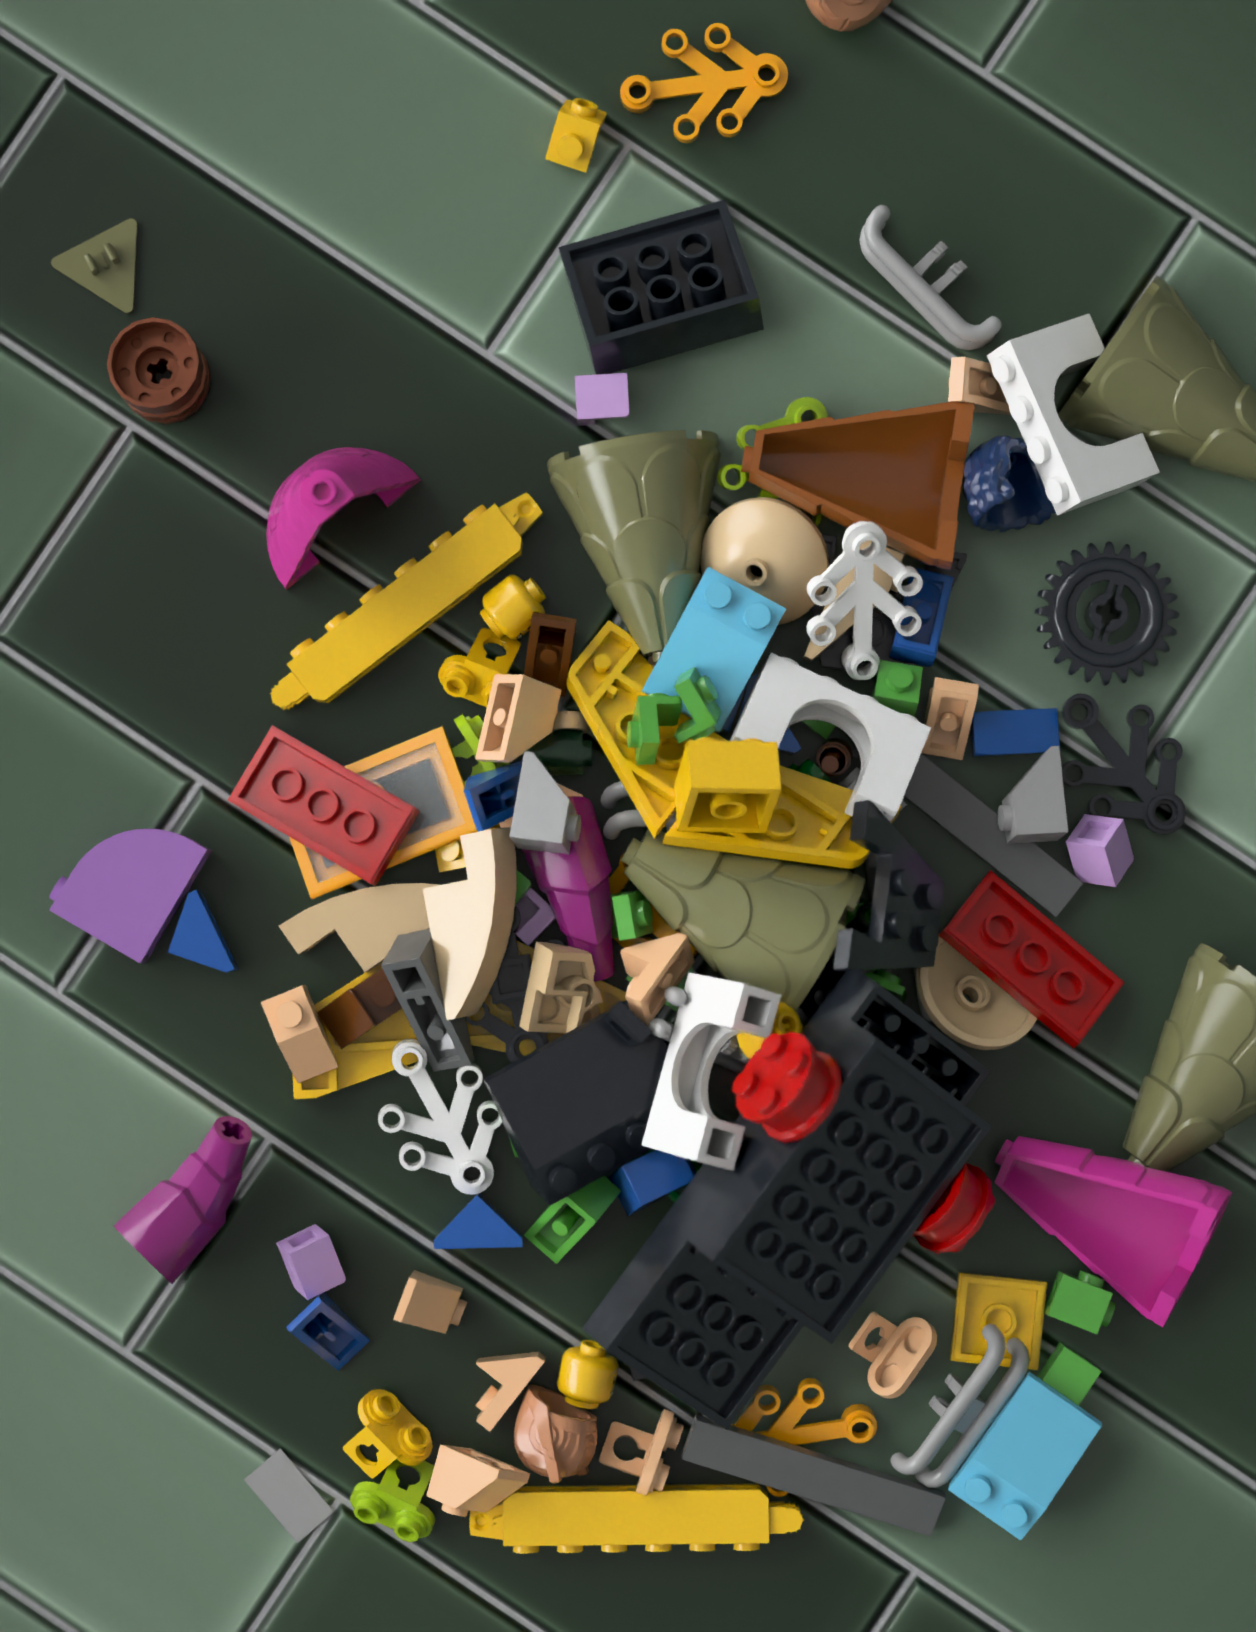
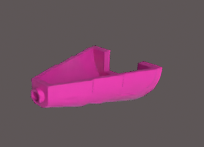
[266,447,421,590]
[994,1136,1232,1327]

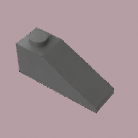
[381,929,475,1072]

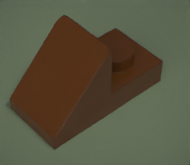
[524,612,577,697]
[317,968,402,1049]

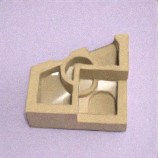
[520,941,603,1033]

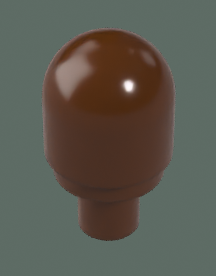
[816,738,853,776]

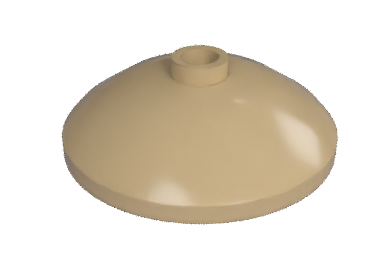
[700,497,829,625]
[917,934,1037,1050]

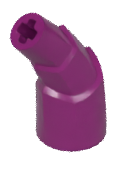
[522,796,615,982]
[113,1116,252,1284]

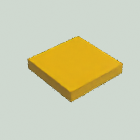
[950,1272,1047,1370]

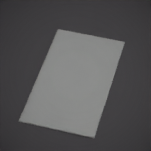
[244,1448,334,1543]

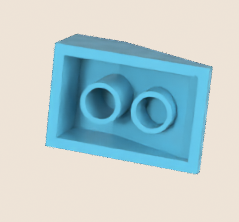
[641,567,786,733]
[948,1372,1102,1541]

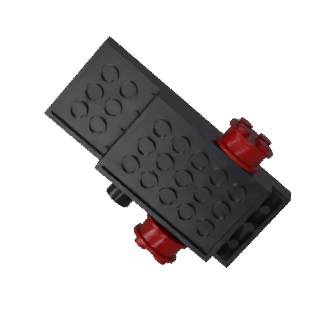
[583,970,995,1430]

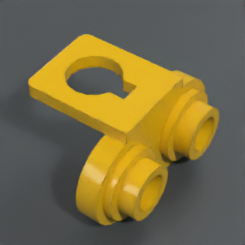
[438,628,521,708]
[343,1389,433,1478]

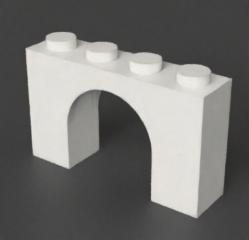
[987,314,1160,516]
[730,653,931,822]
[642,972,781,1171]

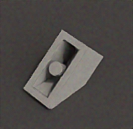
[998,746,1068,844]
[509,751,581,854]

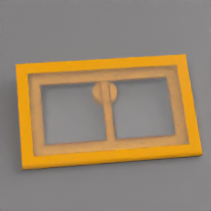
[289,726,477,899]

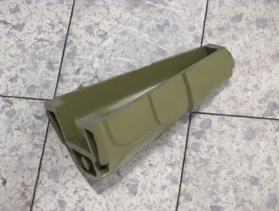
[1058,275,1256,482]
[547,430,721,663]
[621,830,865,1011]
[1122,943,1256,1172]

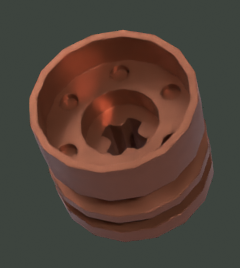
[107,317,211,424]

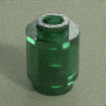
[530,732,592,776]

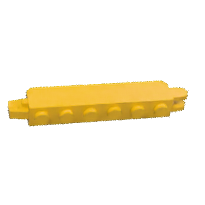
[269,492,543,711]
[469,1484,804,1554]

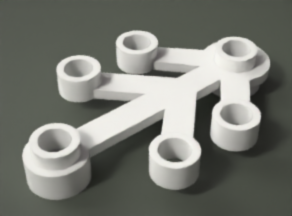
[806,521,923,680]
[378,1039,502,1195]

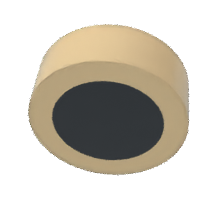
[550,711,589,735]

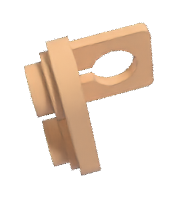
[848,1311,937,1399]
[599,1409,684,1496]

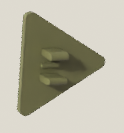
[51,218,138,314]

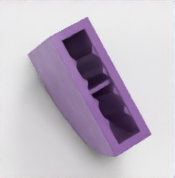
[49,829,212,964]

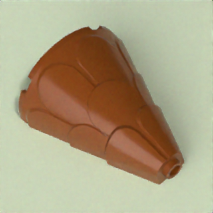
[741,401,975,570]

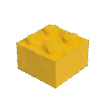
[674,737,781,833]

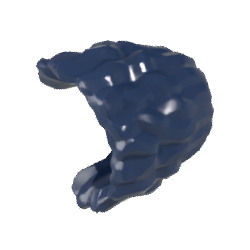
[963,436,1056,532]

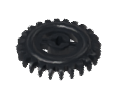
[1034,541,1180,686]

